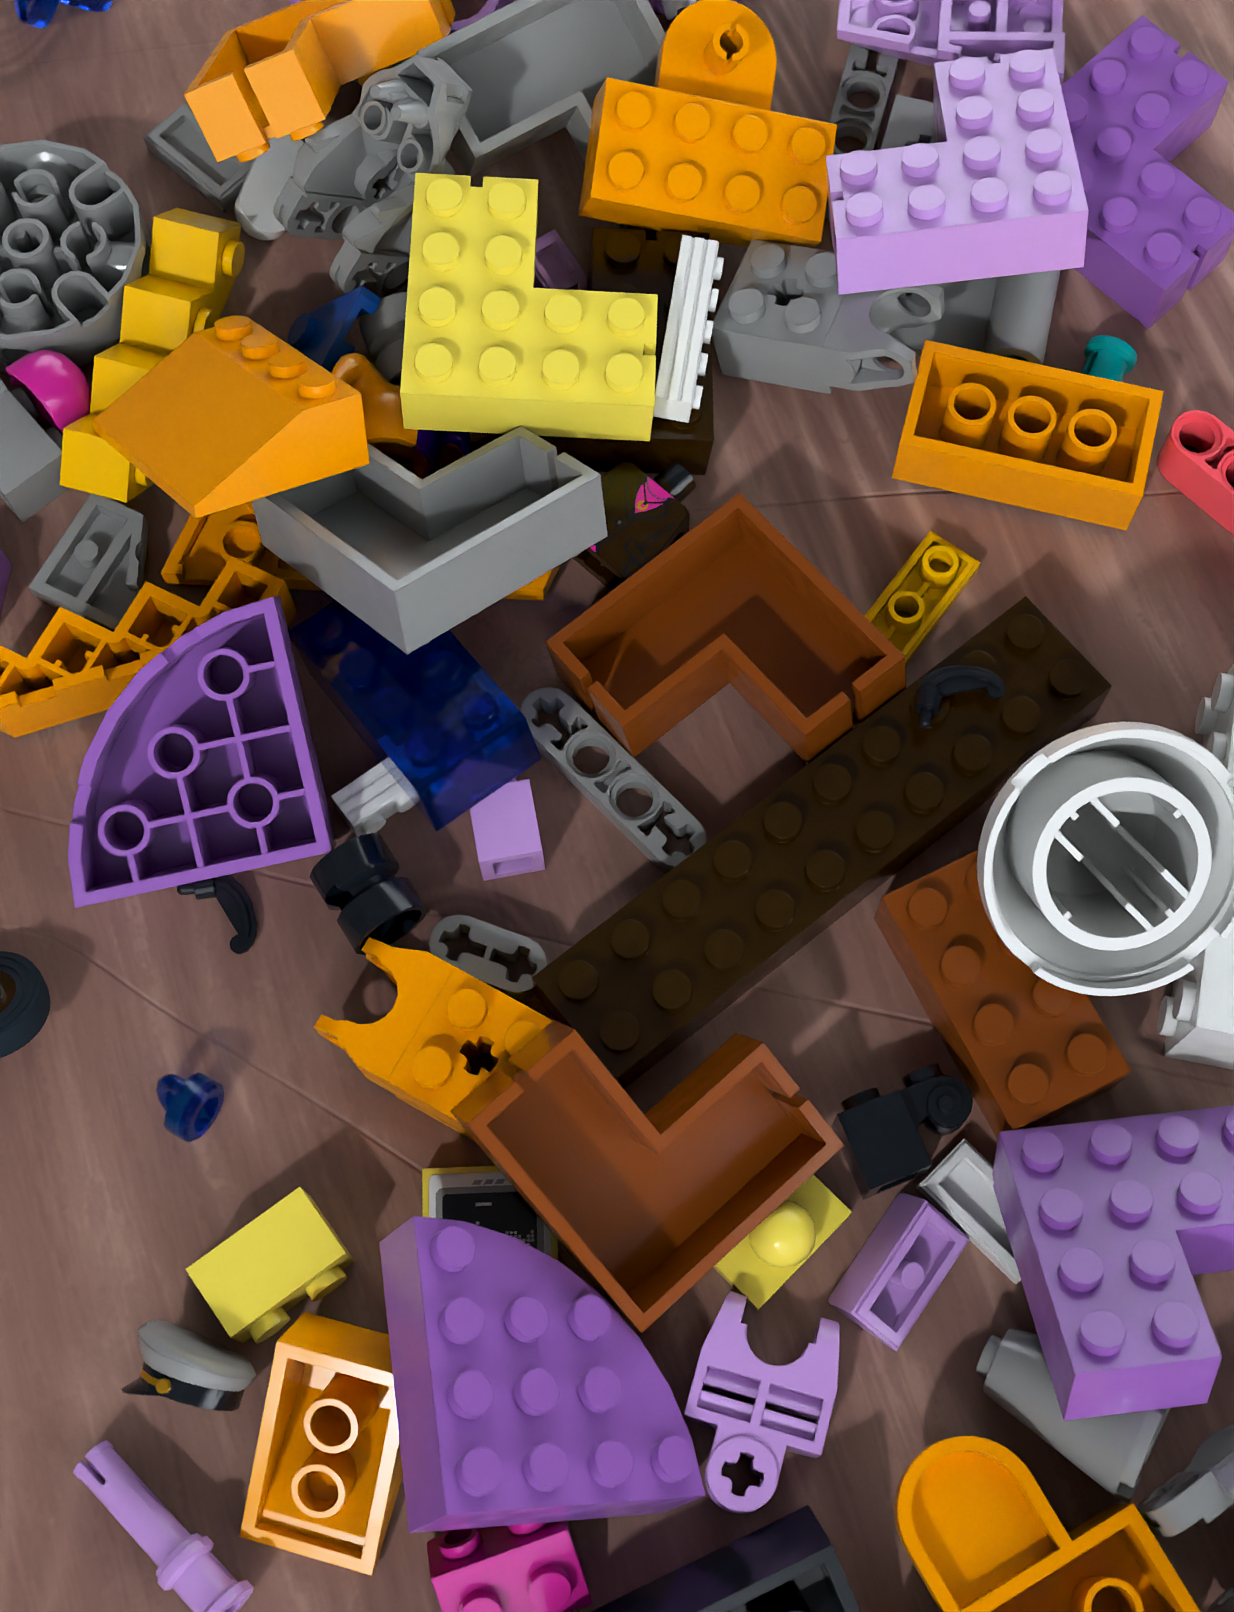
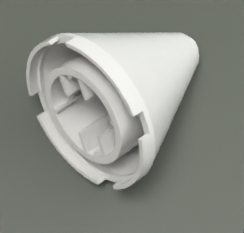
[977,722,1234,996]

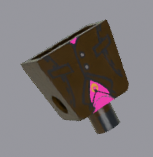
[572,461,696,591]

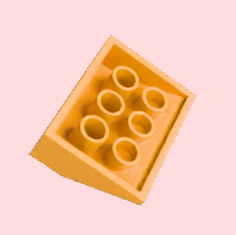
[92,315,370,518]

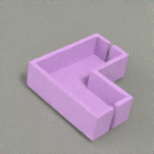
[826,48,1089,295]

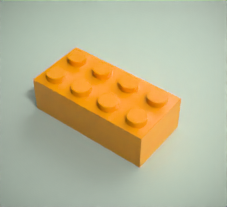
[892,340,1164,531]

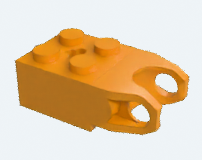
[314,937,553,1142]

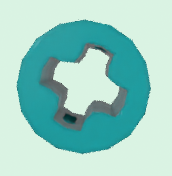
[1080,335,1137,382]

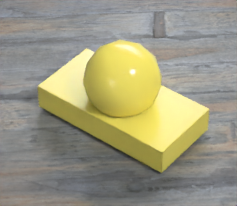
[713,1174,852,1312]

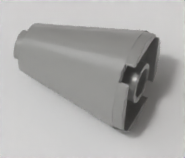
[976,1328,1170,1503]

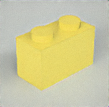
[185,1187,355,1343]

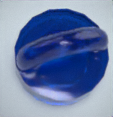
[156,1072,224,1142]

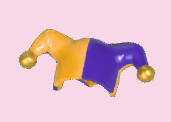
[331,353,470,479]

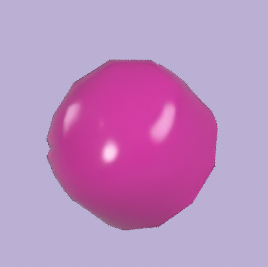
[5,349,92,436]

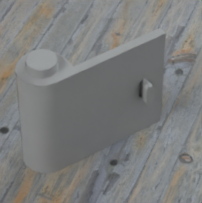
[889,270,1060,365]

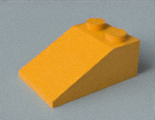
[239,1311,403,1576]

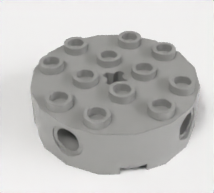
[0,140,152,372]

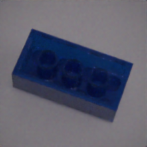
[288,600,541,831]

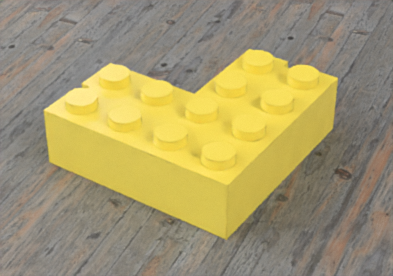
[400,173,658,441]

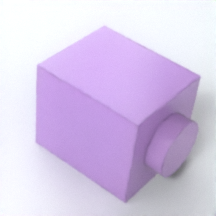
[466,776,546,881]

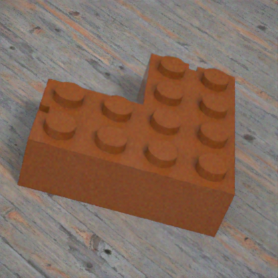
[545,492,906,765]
[450,1020,844,1333]

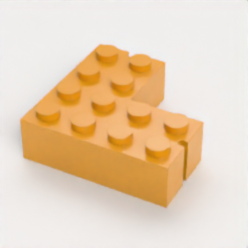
[184,0,456,163]

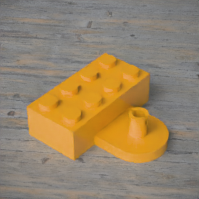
[578,0,837,248]
[894,1436,1201,1612]

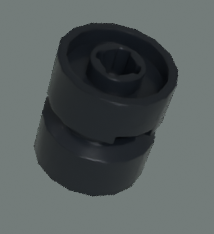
[309,833,427,955]

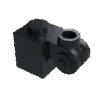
[831,1063,973,1200]

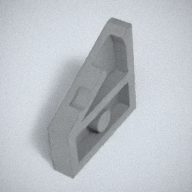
[28,494,149,632]

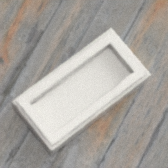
[917,1138,1021,1284]

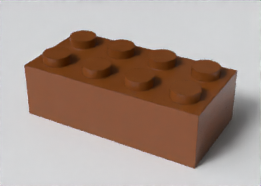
[874,850,1131,1140]

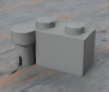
[0,379,70,523]

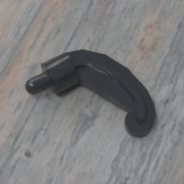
[914,665,1006,728]
[177,875,257,954]

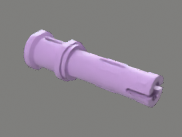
[73,1440,254,1612]

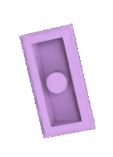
[828,1193,970,1351]

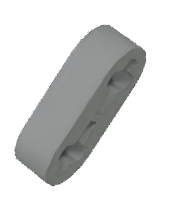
[429,914,547,1000]

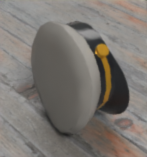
[121,1320,257,1411]

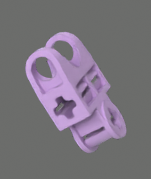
[683,1291,840,1514]

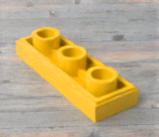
[865,530,981,667]

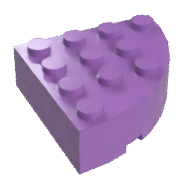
[68,596,337,908]
[379,1216,706,1533]

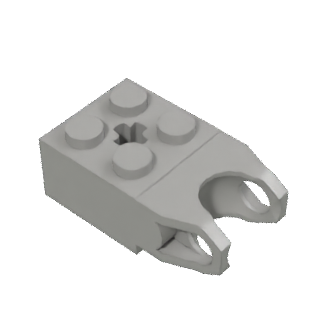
[712,239,945,394]

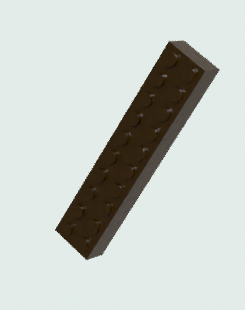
[532,596,1112,1089]

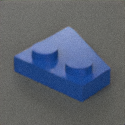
[287,286,381,373]

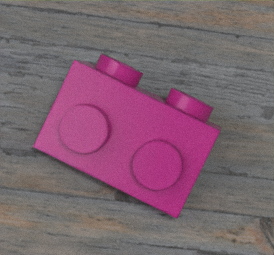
[426,1521,592,1612]

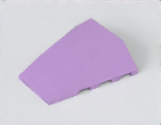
[837,0,1065,84]

